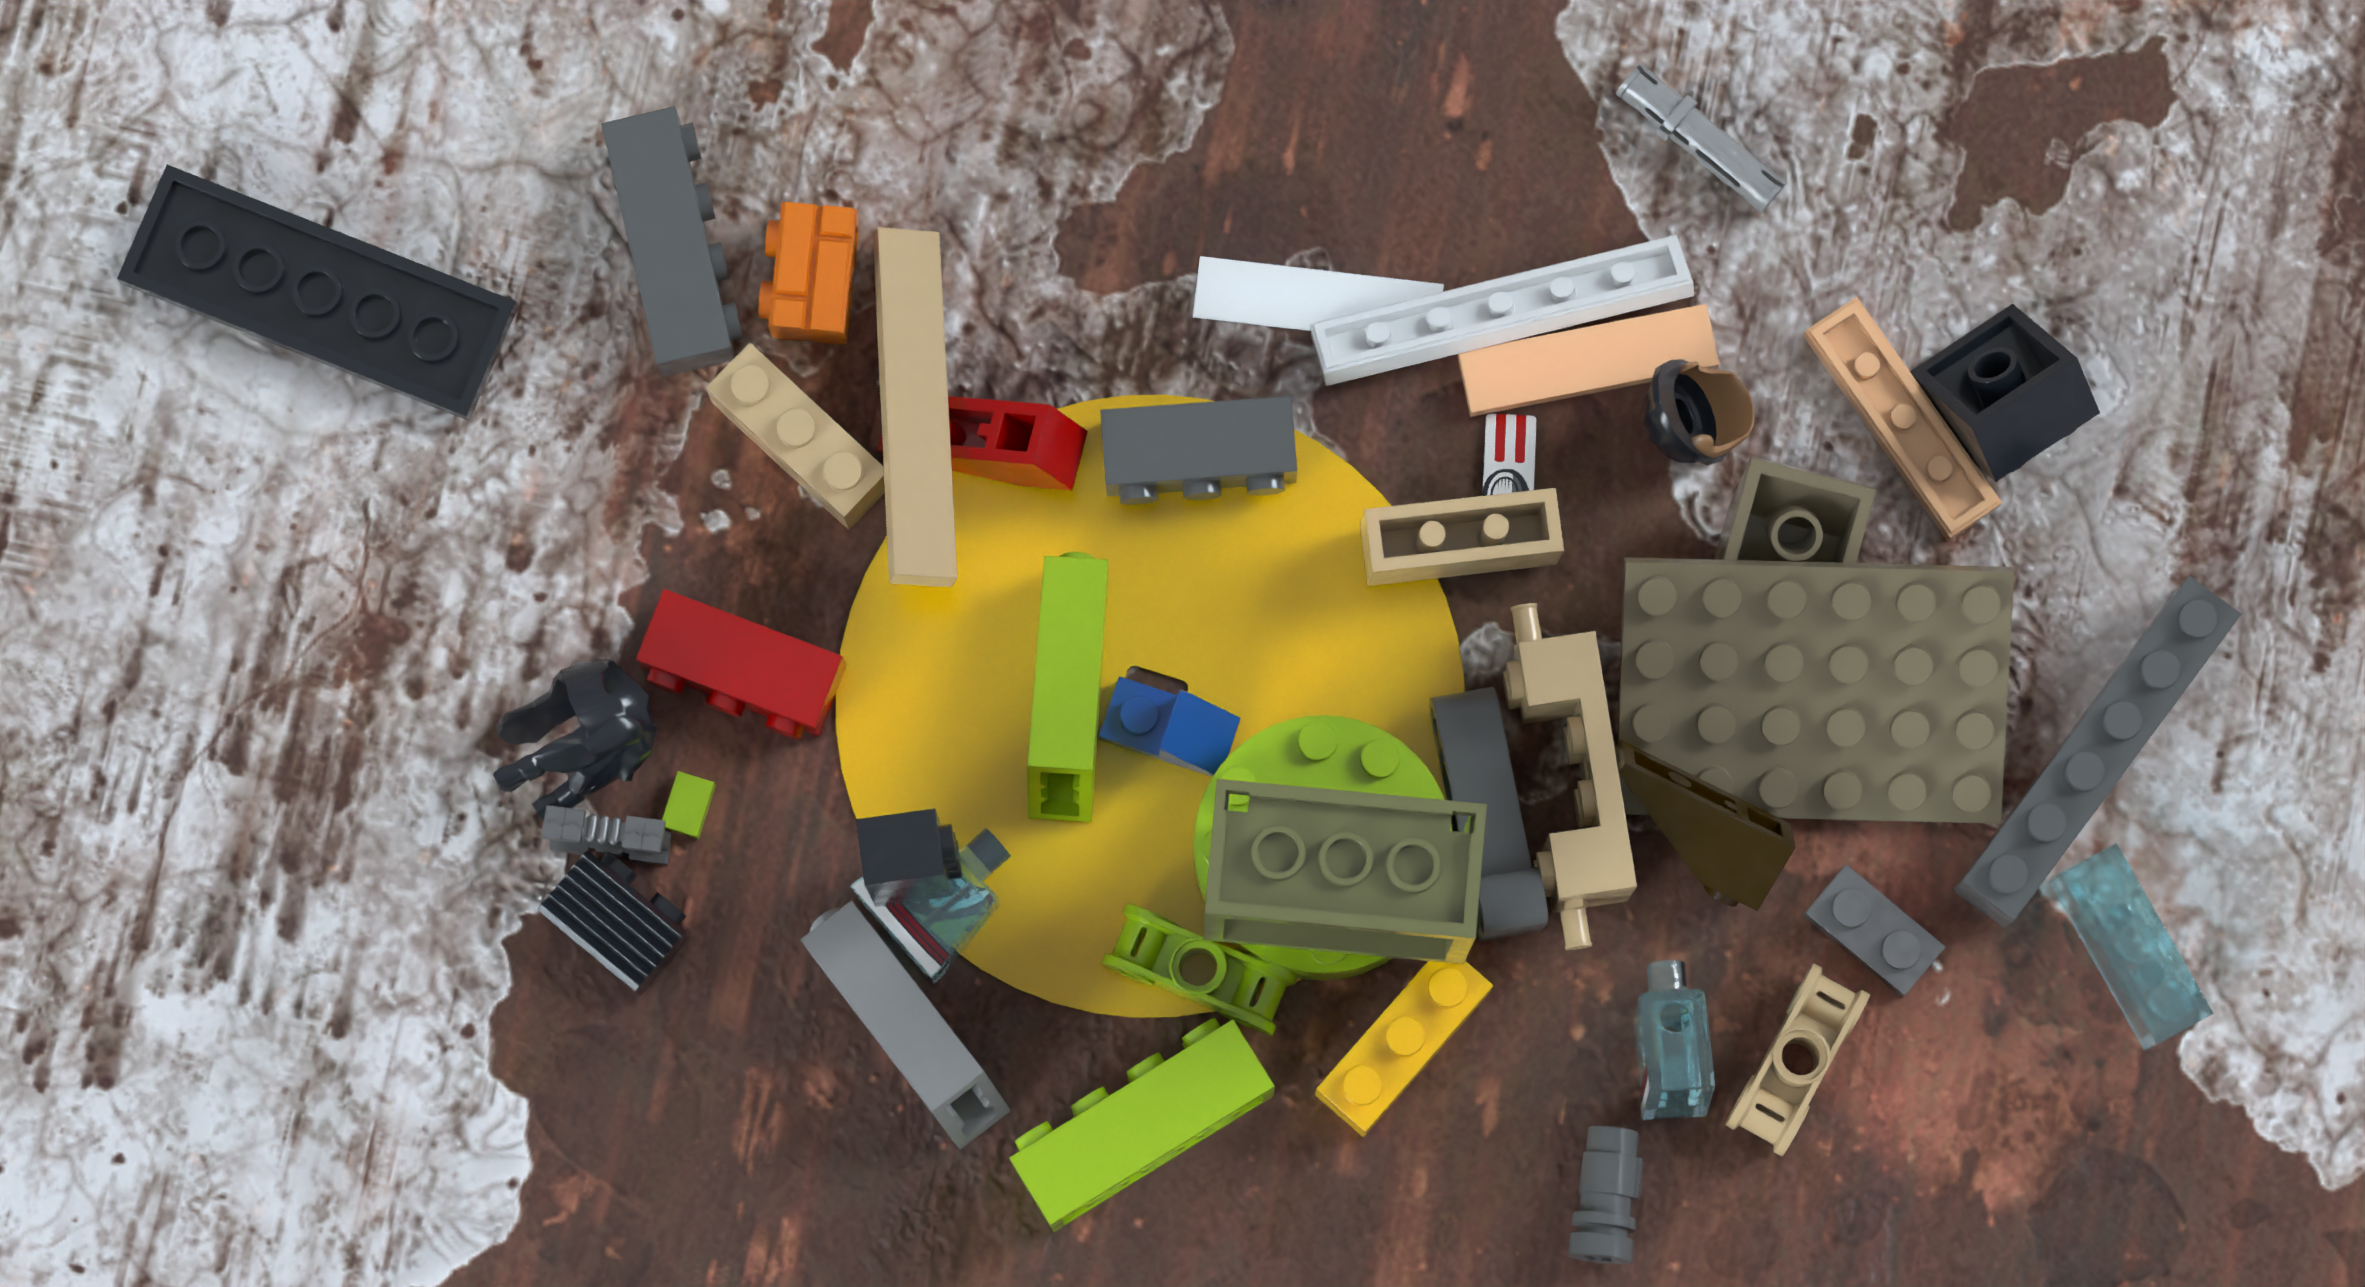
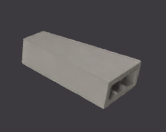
[800,900,1011,1150]

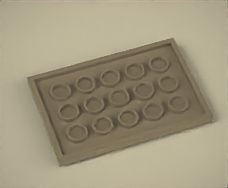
[1617,557,2014,824]

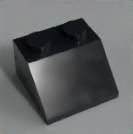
[1910,304,2100,482]

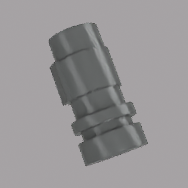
[1568,1126,1644,1264]

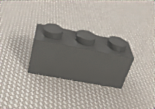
[1100,396,1297,505]

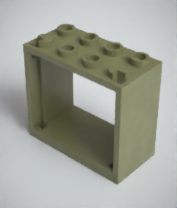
[1203,779,1487,964]

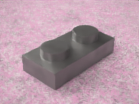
[1803,864,1945,998]

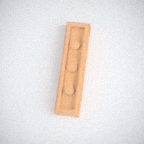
[1803,297,2002,542]
[1458,304,1720,417]

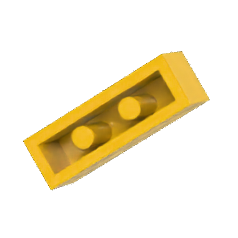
[1315,961,1493,1137]

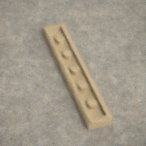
[873,227,957,587]

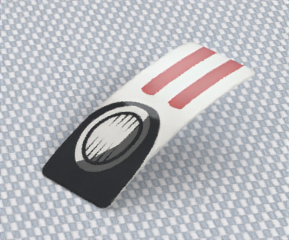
[1483,413,1536,496]

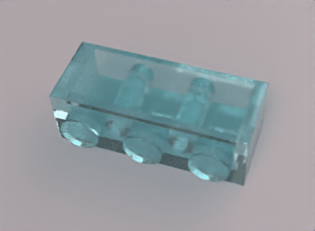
[2049,843,2214,1051]

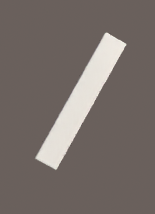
[1310,235,1694,386]

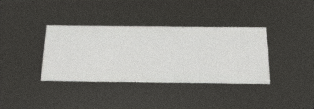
[1193,256,1444,331]

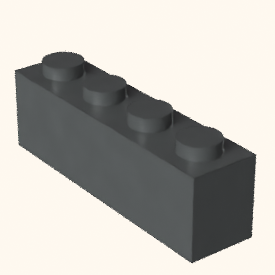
[601,106,744,377]

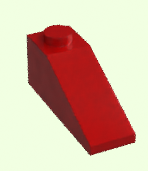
[876,396,1088,491]

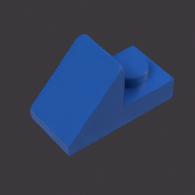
[1099,676,1240,777]

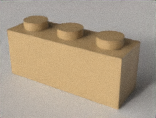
[706,342,885,530]
[1360,488,1564,586]

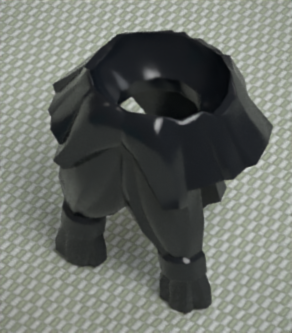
[493,659,658,820]

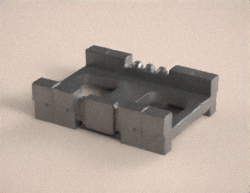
[541,805,672,866]

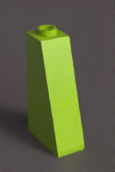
[1027,552,1108,822]

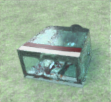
[850,828,1011,984]
[1635,960,1715,1120]

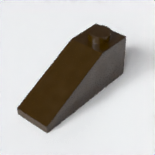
[1615,740,1796,911]

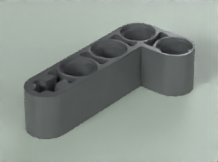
[1429,687,1548,942]

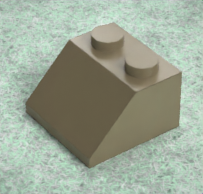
[1714,456,1877,563]

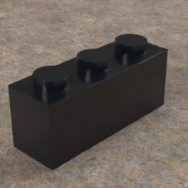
[856,808,963,907]

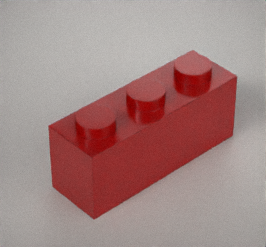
[635,589,847,740]

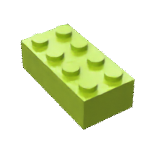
[1009,1018,1275,1232]

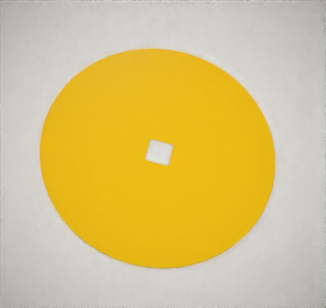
[835,394,1465,1018]

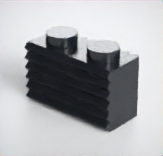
[537,850,690,996]

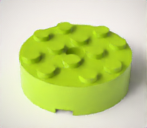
[1194,715,1452,981]

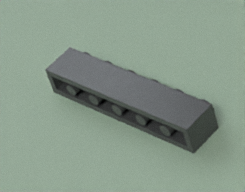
[1953,576,2242,928]

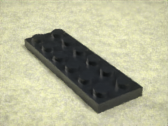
[117,164,519,421]

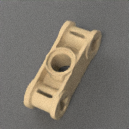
[1725,963,1870,1156]

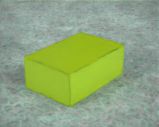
[662,771,716,840]

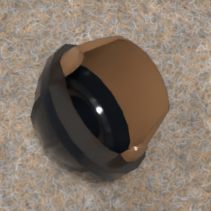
[1644,359,1755,466]

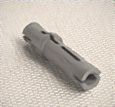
[1616,62,1787,214]

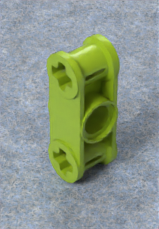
[1101,903,1298,1036]

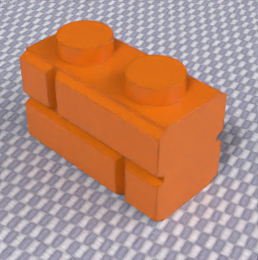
[758,202,860,345]

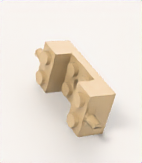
[1502,603,1637,950]

